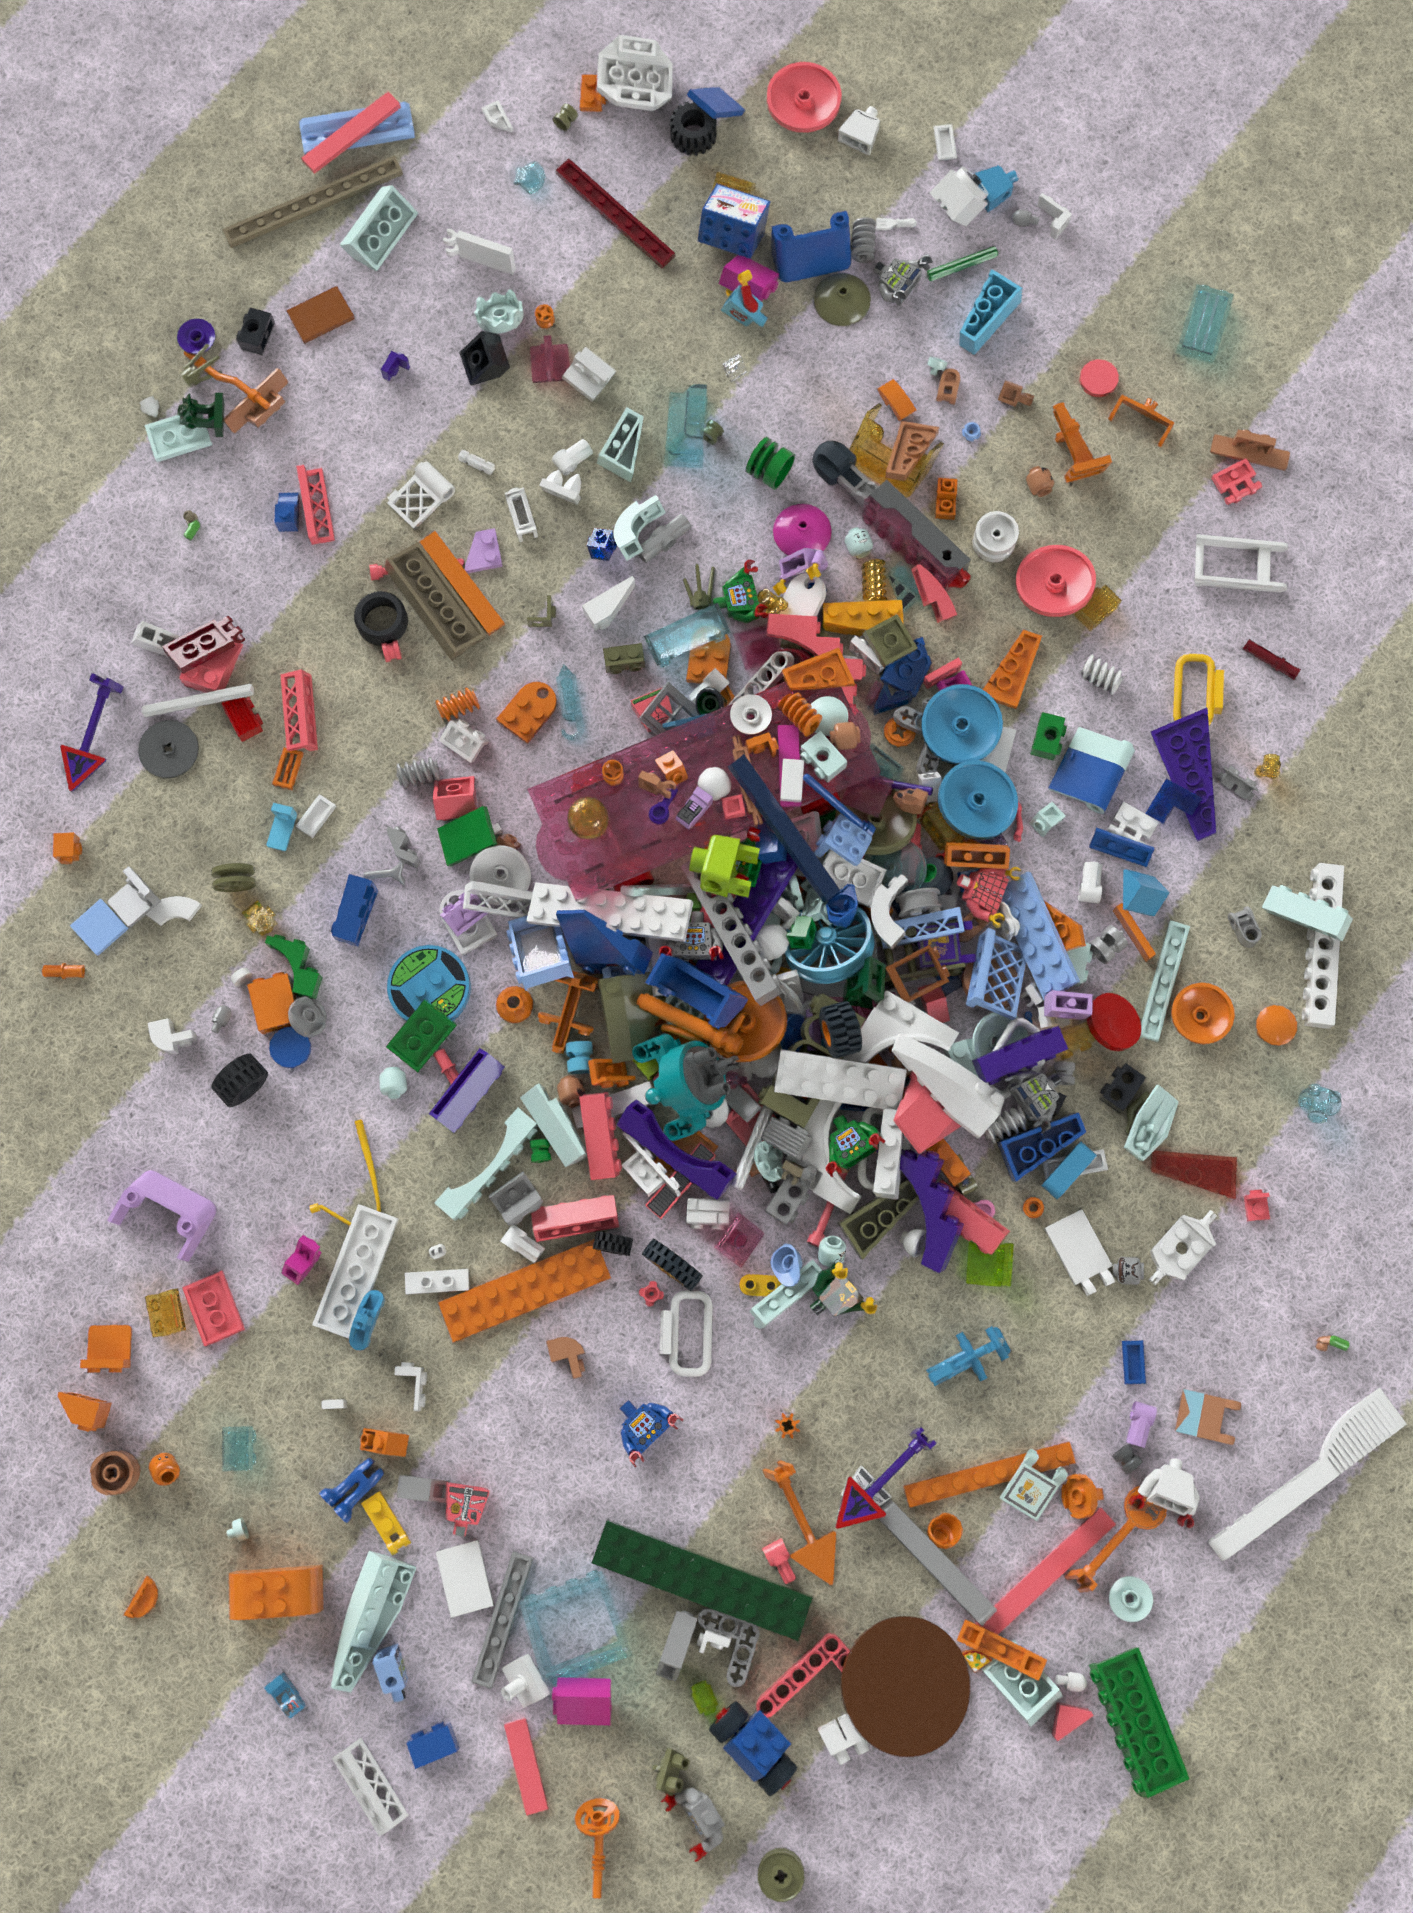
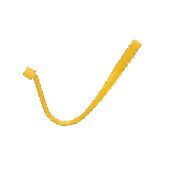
[309,1119,381,1226]

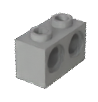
[765,1175,810,1225]

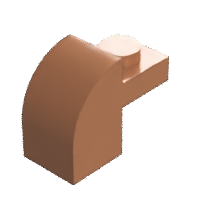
[546,1337,586,1379]

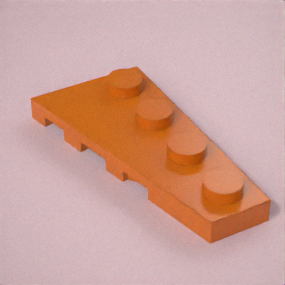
[982,630,1042,709]

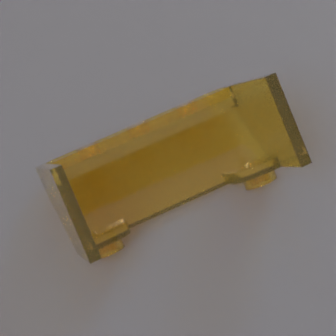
[849,403,944,498]

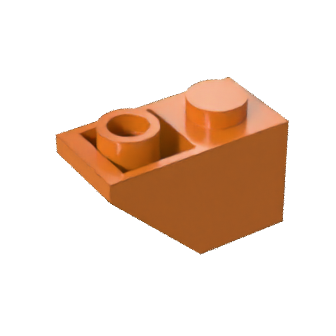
[360,1428,409,1457]

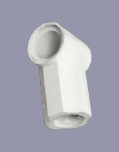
[552,439,593,476]
[689,668,730,704]
[1078,862,1102,904]
[501,1224,545,1263]

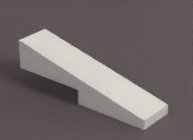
[571,1081,652,1129]

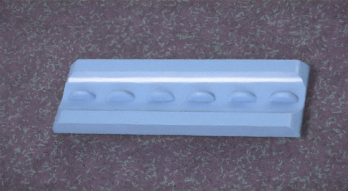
[299,102,415,155]

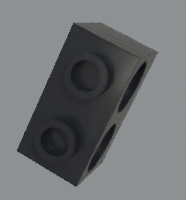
[1099,1063,1146,1114]

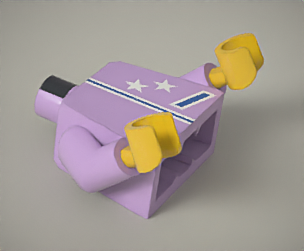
[773,548,828,596]

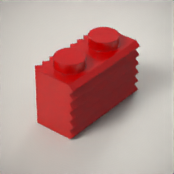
[221,697,264,742]

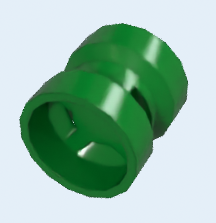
[529,1139,552,1163]

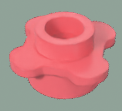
[639,1281,664,1307]

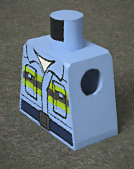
[373,1643,408,1702]

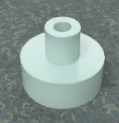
[927,356,948,376]
[227,1518,249,1542]

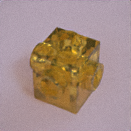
[242,900,278,936]

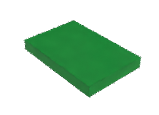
[437,806,497,866]
[386,999,457,1073]

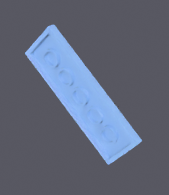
[1001,872,1080,1000]

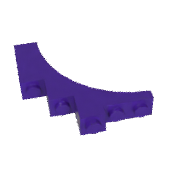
[876,1144,964,1274]

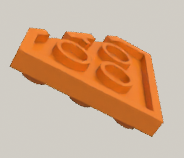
[1044,900,1086,951]

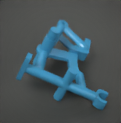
[926,1326,1011,1386]

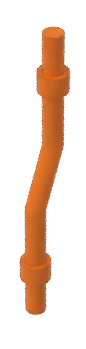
[184,351,270,409]

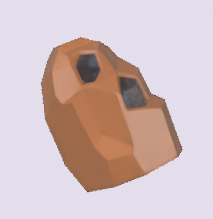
[893,788,928,814]

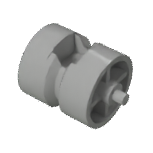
[1089,925,1128,964]

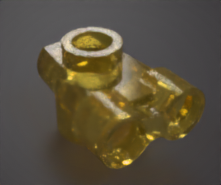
[757,588,788,615]
[1254,754,1281,779]

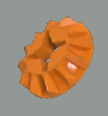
[884,716,916,747]

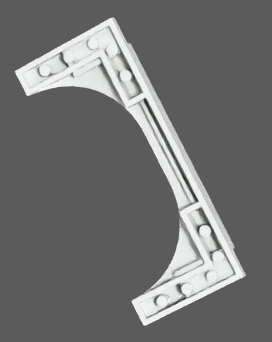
[782,990,959,1214]

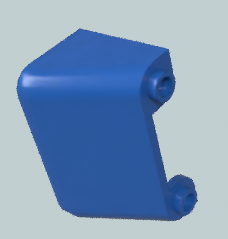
[771,211,851,283]

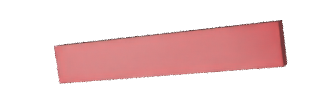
[302,91,401,174]

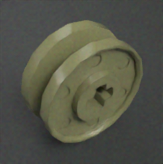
[211,863,256,892]
[758,1848,804,1902]

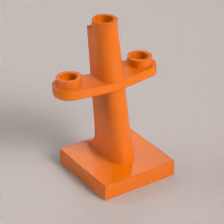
[1053,402,1112,483]
[537,970,600,1054]

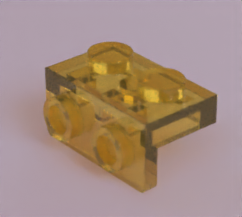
[145,1289,186,1338]

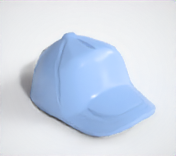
[770,1244,803,1287]

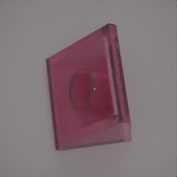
[733,623,781,670]
[714,1212,765,1268]

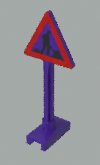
[60,673,124,792]
[835,1427,937,1529]

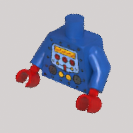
[620,1400,684,1467]

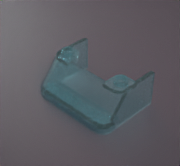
[642,603,731,668]

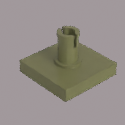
[863,614,918,668]

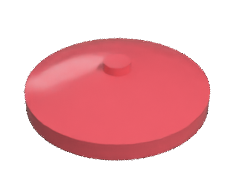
[767,62,841,133]
[1016,545,1096,617]

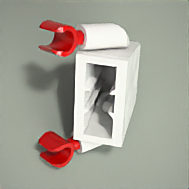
[1129,1458,1200,1528]

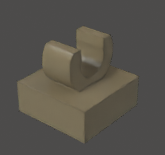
[782,1160,805,1185]

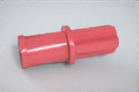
[433,1048,459,1084]

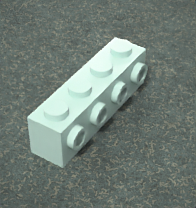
[1262,885,1353,941]

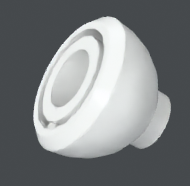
[900,1229,926,1258]

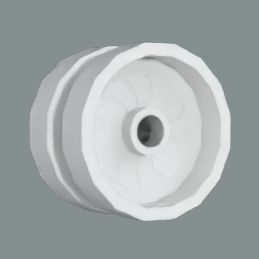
[972,511,1019,563]

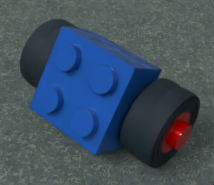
[709,1701,797,1796]

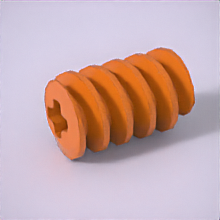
[435,687,481,722]
[778,693,822,737]

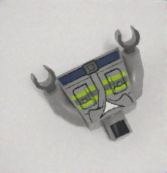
[874,255,933,306]
[1005,1071,1062,1134]

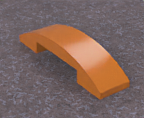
[957,1619,1047,1681]

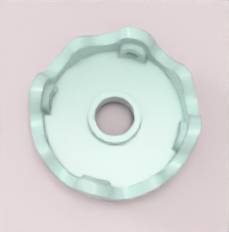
[475,290,524,333]

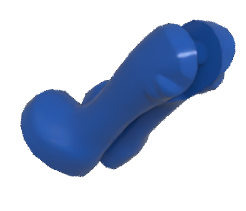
[319,1458,384,1523]

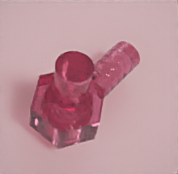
[725,1071,747,1089]

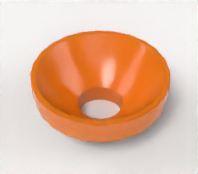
[496,986,533,1023]

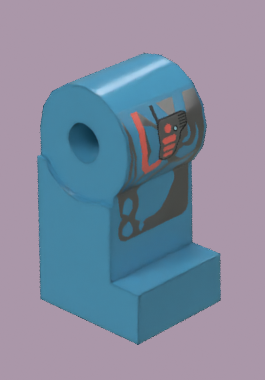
[264,1672,306,1719]

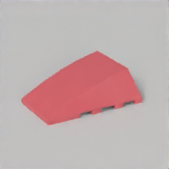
[893,1071,961,1154]

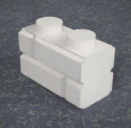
[686,1198,730,1230]

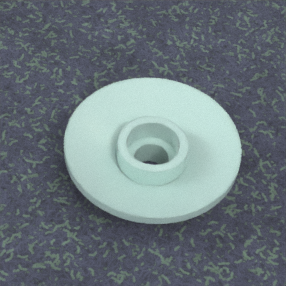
[1109,1576,1153,1622]

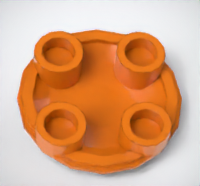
[1256,1005,1297,1046]

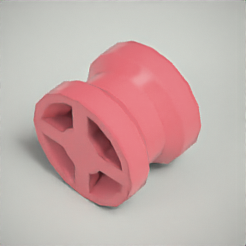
[381,640,402,663]

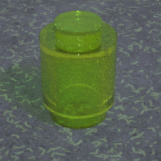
[690,1680,719,1716]

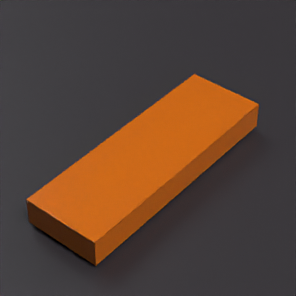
[1113,903,1156,962]

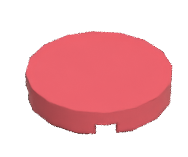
[1079,359,1119,397]

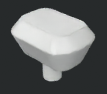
[429,1244,446,1259]

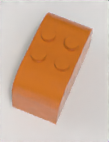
[229,1565,324,1620]

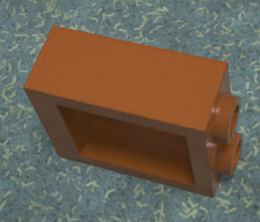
[886,945,951,1003]

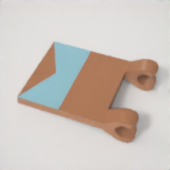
[1175,1389,1241,1445]

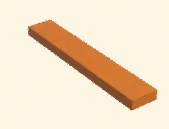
[419,531,505,635]

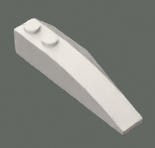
[892,1034,1005,1138]

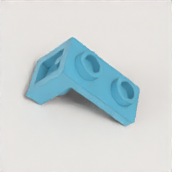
[266,803,297,851]

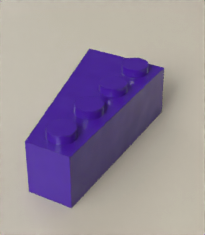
[971,1026,1068,1085]

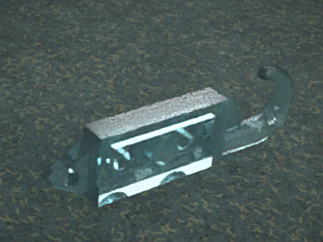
[556,664,584,741]

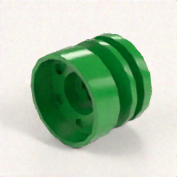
[745,437,796,490]

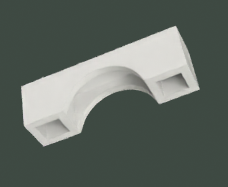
[873,1109,905,1199]

